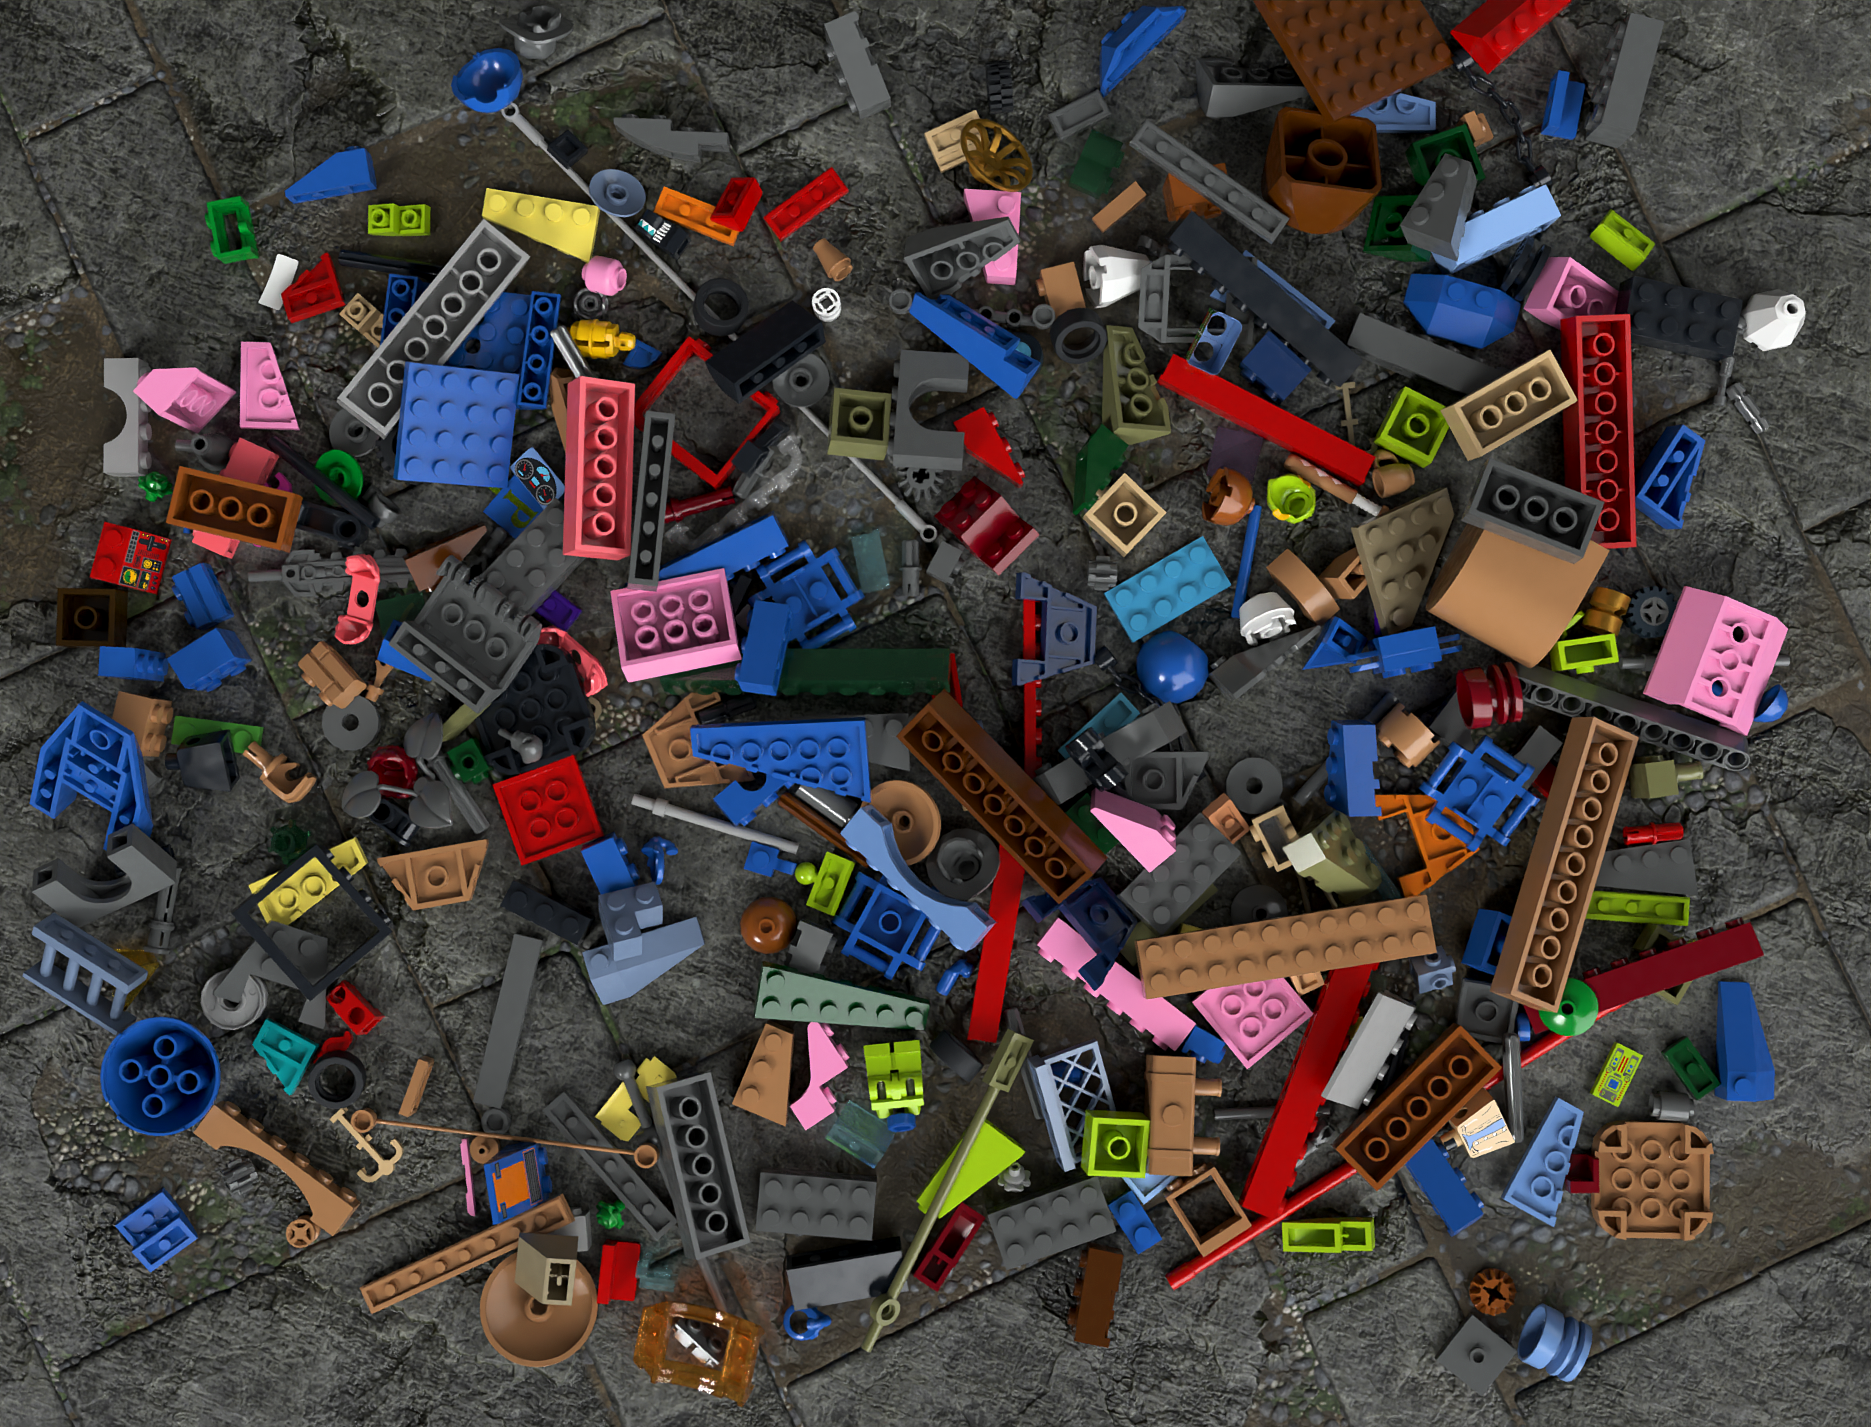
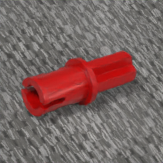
[1623,822,1684,845]

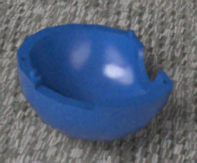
[451,48,523,113]
[1136,630,1209,703]

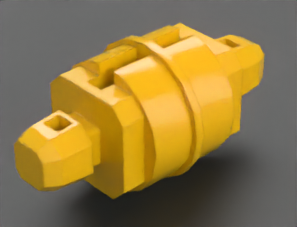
[567,319,636,359]

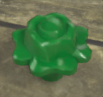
[138,471,173,502]
[596,1199,625,1229]

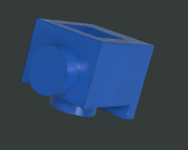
[1178,1025,1226,1064]

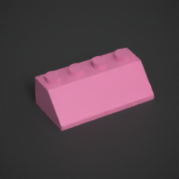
[133,367,236,434]

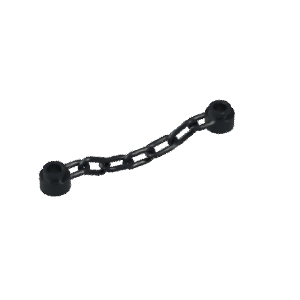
[1451,47,1553,188]
[1094,645,1207,783]

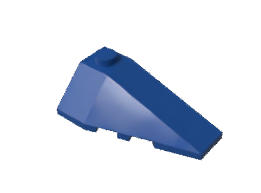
[1715,981,1775,1102]

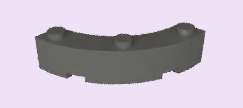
[1032,701,1187,805]

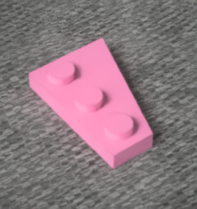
[240,342,300,430]

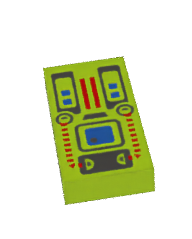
[1590,1042,1643,1107]

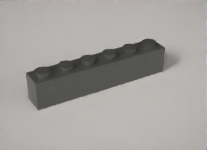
[1344,312,1510,399]
[627,411,675,592]

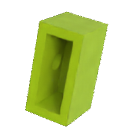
[1549,633,1619,674]

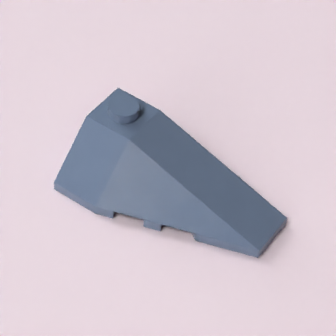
[582,916,705,1005]

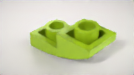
[368,203,431,236]

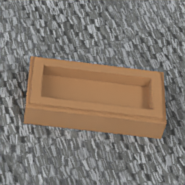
[399,1056,435,1117]

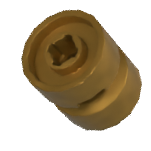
[1581,587,1631,637]

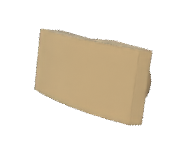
[339,293,384,348]

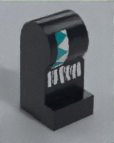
[634,209,691,261]

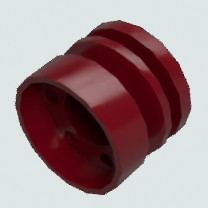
[1456,662,1523,729]

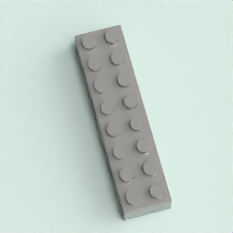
[337,219,530,439]

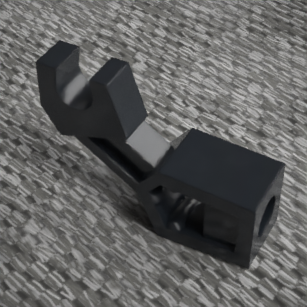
[731,419,790,478]

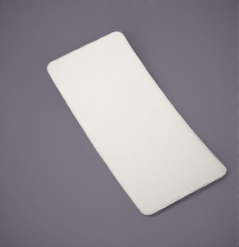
[259,254,299,310]

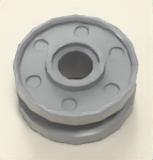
[200,968,268,1030]

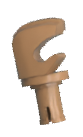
[243,741,317,803]

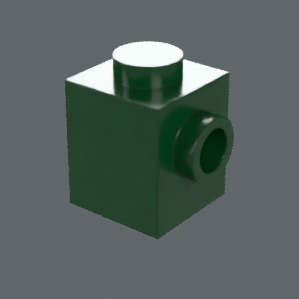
[447,738,494,785]

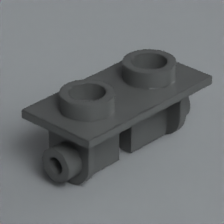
[670,1309,729,1368]

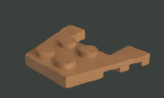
[642,677,755,788]

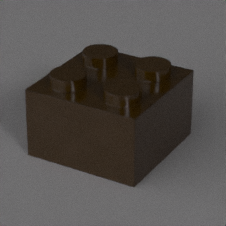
[56,588,128,648]

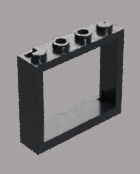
[231,843,393,1001]

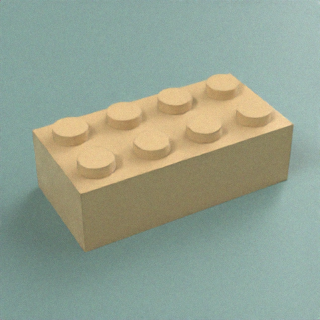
[1440,350,1578,461]

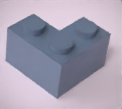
[598,882,663,961]

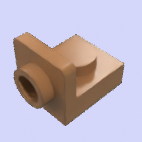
[1456,111,1494,147]

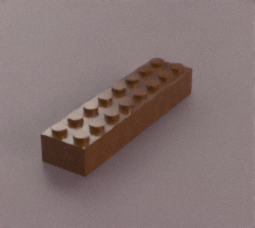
[896,689,1108,904]

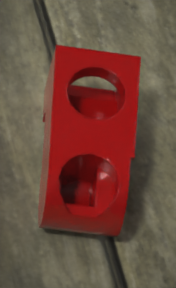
[326,980,385,1035]

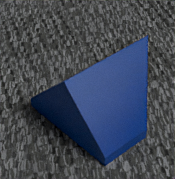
[1302,616,1368,670]

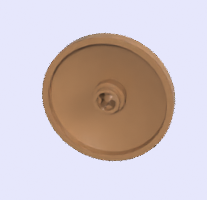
[480,1252,598,1367]

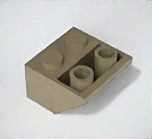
[515,1233,579,1306]

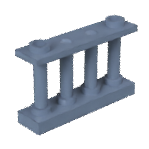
[23,913,148,1036]

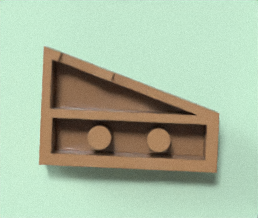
[732,1020,795,1127]

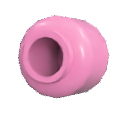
[582,256,627,296]

